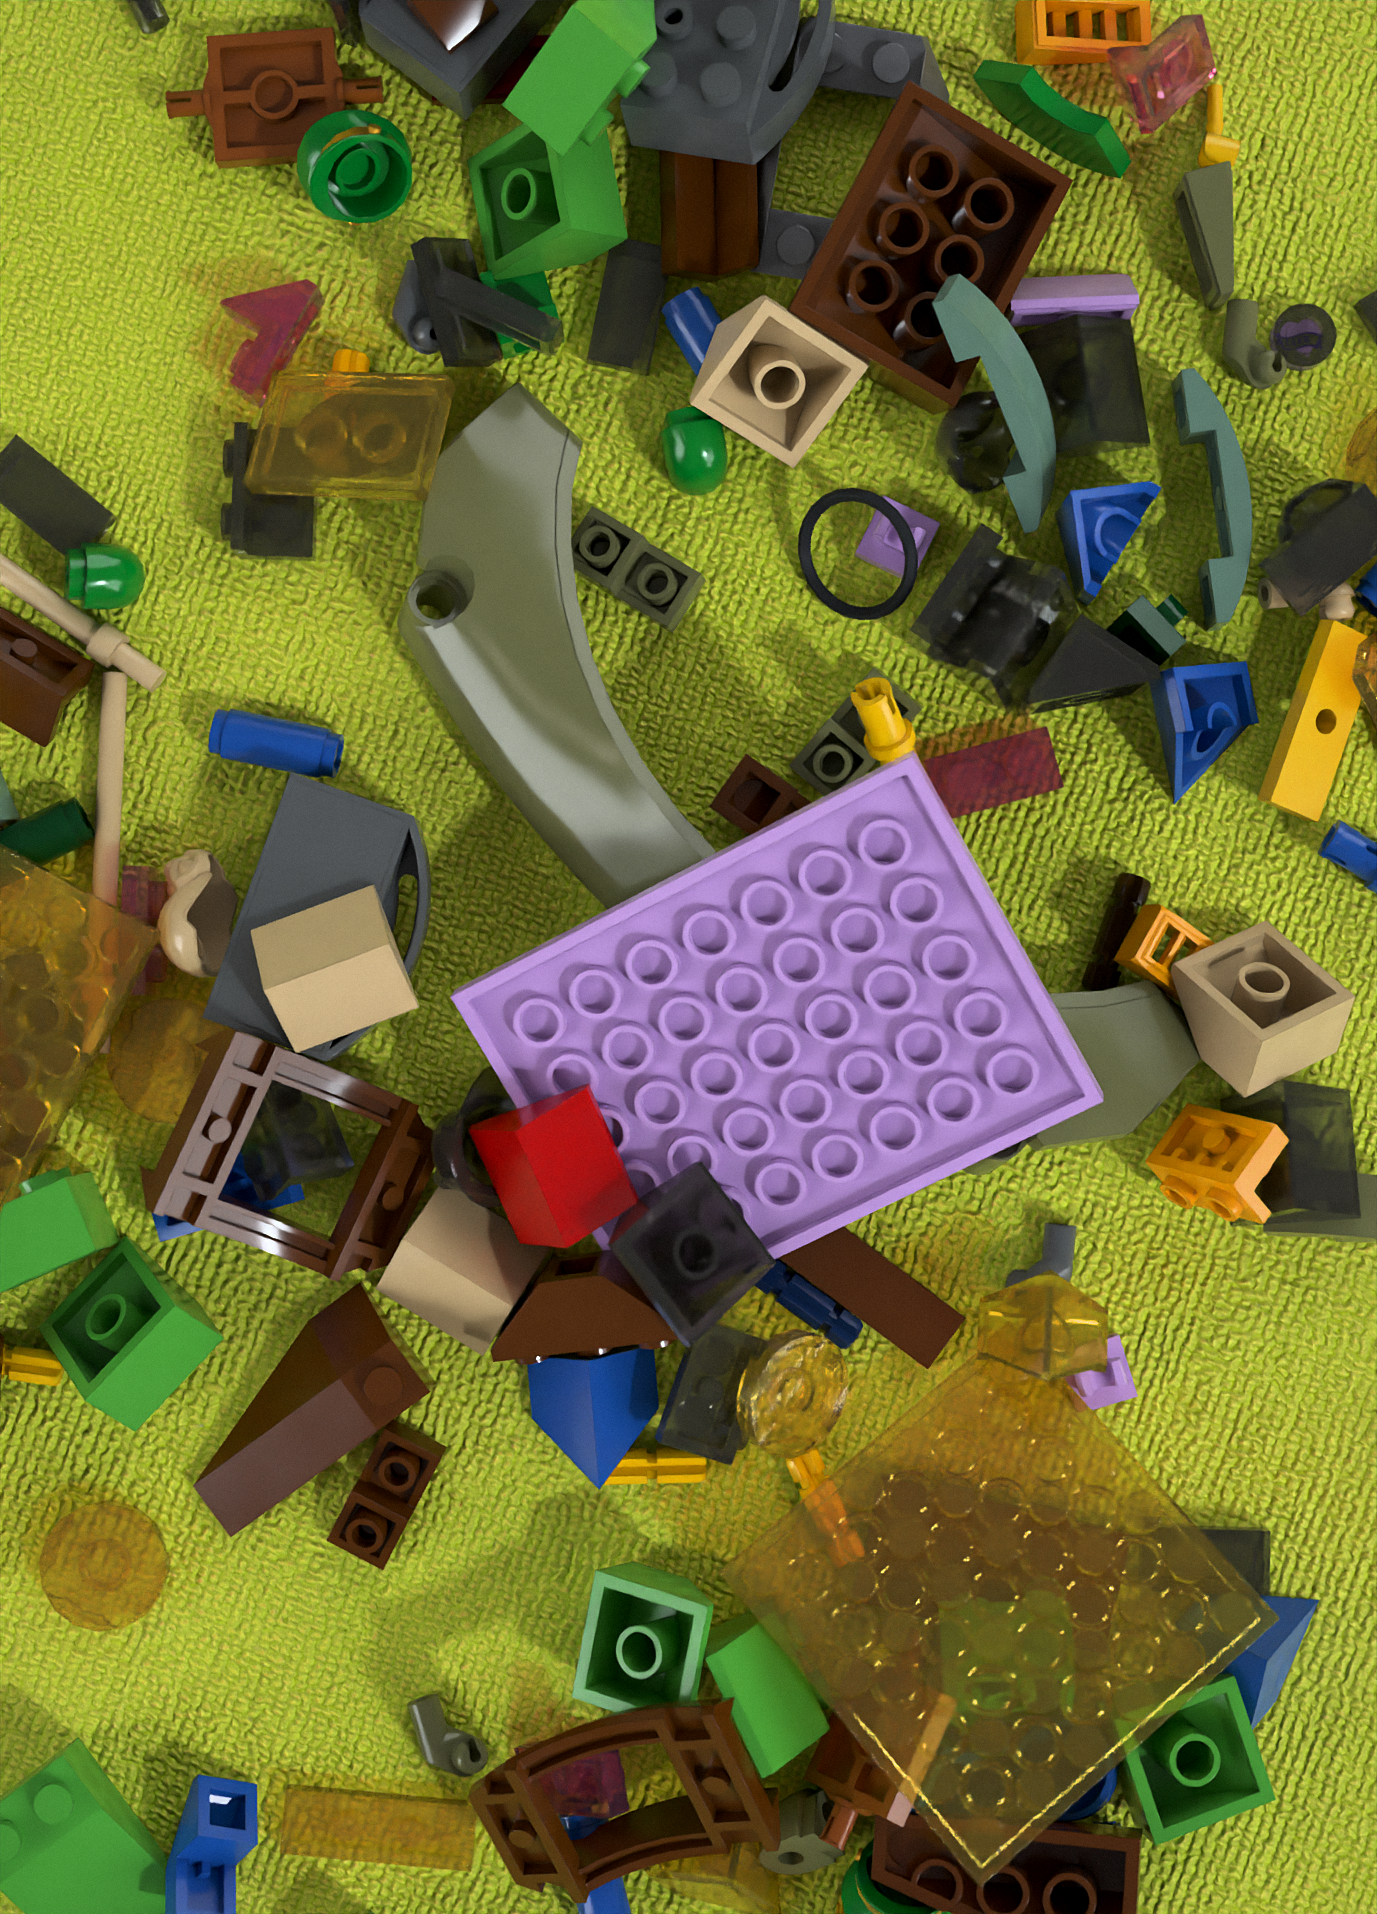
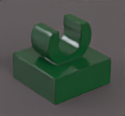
[1102,594,1188,679]

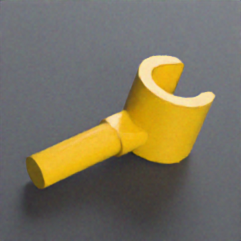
[1197,84,1241,168]

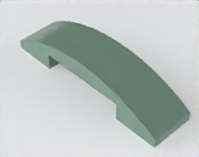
[932,274,1056,533]
[1171,368,1252,632]

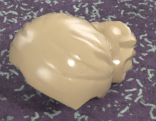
[158,849,238,977]

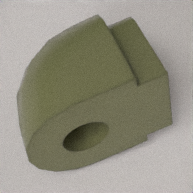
[759,1788,845,1875]

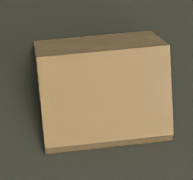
[689,294,869,468]
[250,885,419,1053]
[375,1180,551,1356]

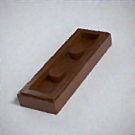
[779,1226,966,1369]

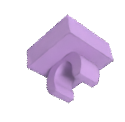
[854,495,940,579]
[1055,1333,1138,1415]

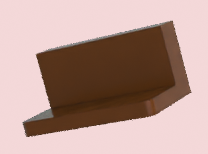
[659,150,759,283]
[0,607,95,747]

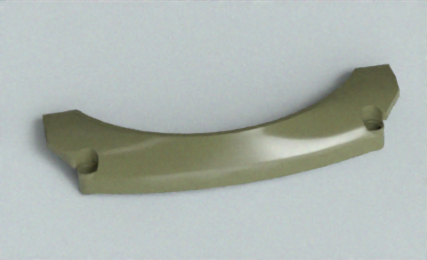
[397,382,1201,1176]

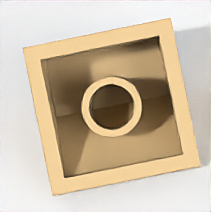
[1170,921,1355,1098]

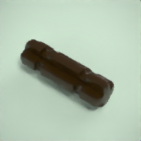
[1082,872,1151,991]

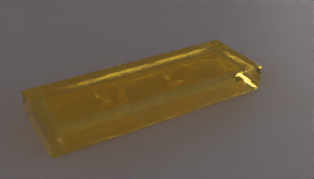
[280,1784,478,1872]

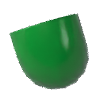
[660,406,728,495]
[64,542,146,610]

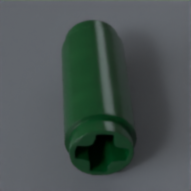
[0,797,94,887]

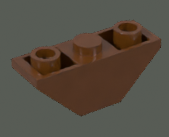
[490,1249,691,1365]

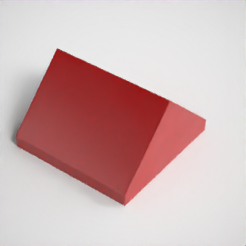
[468,1083,639,1248]

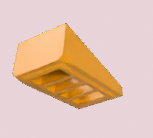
[1015,0,1152,65]
[1113,904,1216,1002]

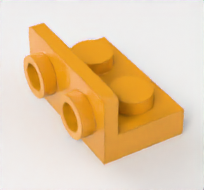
[1145,1103,1289,1224]

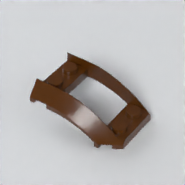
[140,1027,443,1282]
[468,1697,781,1903]

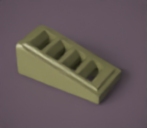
[1172,161,1234,311]

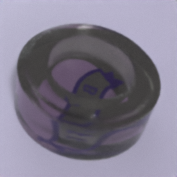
[1269,303,1337,371]

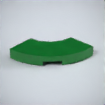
[973,60,1132,179]

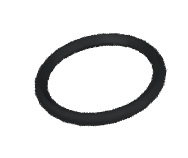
[798,488,918,620]

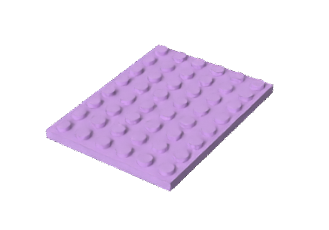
[451,750,1103,1301]

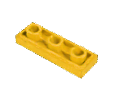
[1257,619,1377,822]

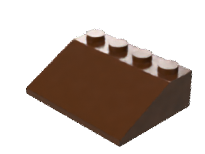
[787,80,1073,416]

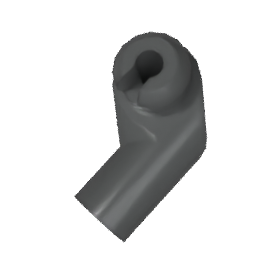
[392,260,449,355]
[1005,1223,1077,1308]

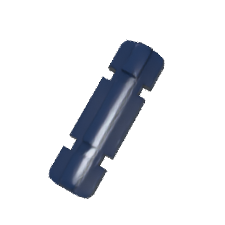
[748,1259,863,1350]

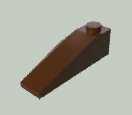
[193,1281,436,1537]
[871,1811,1143,1914]

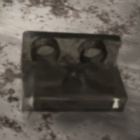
[220,422,320,561]
[904,523,1026,673]
[240,1053,355,1202]
[654,1316,775,1466]

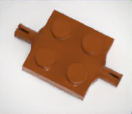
[166,27,384,169]
[803,1632,957,1851]

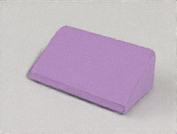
[1004,274,1139,327]

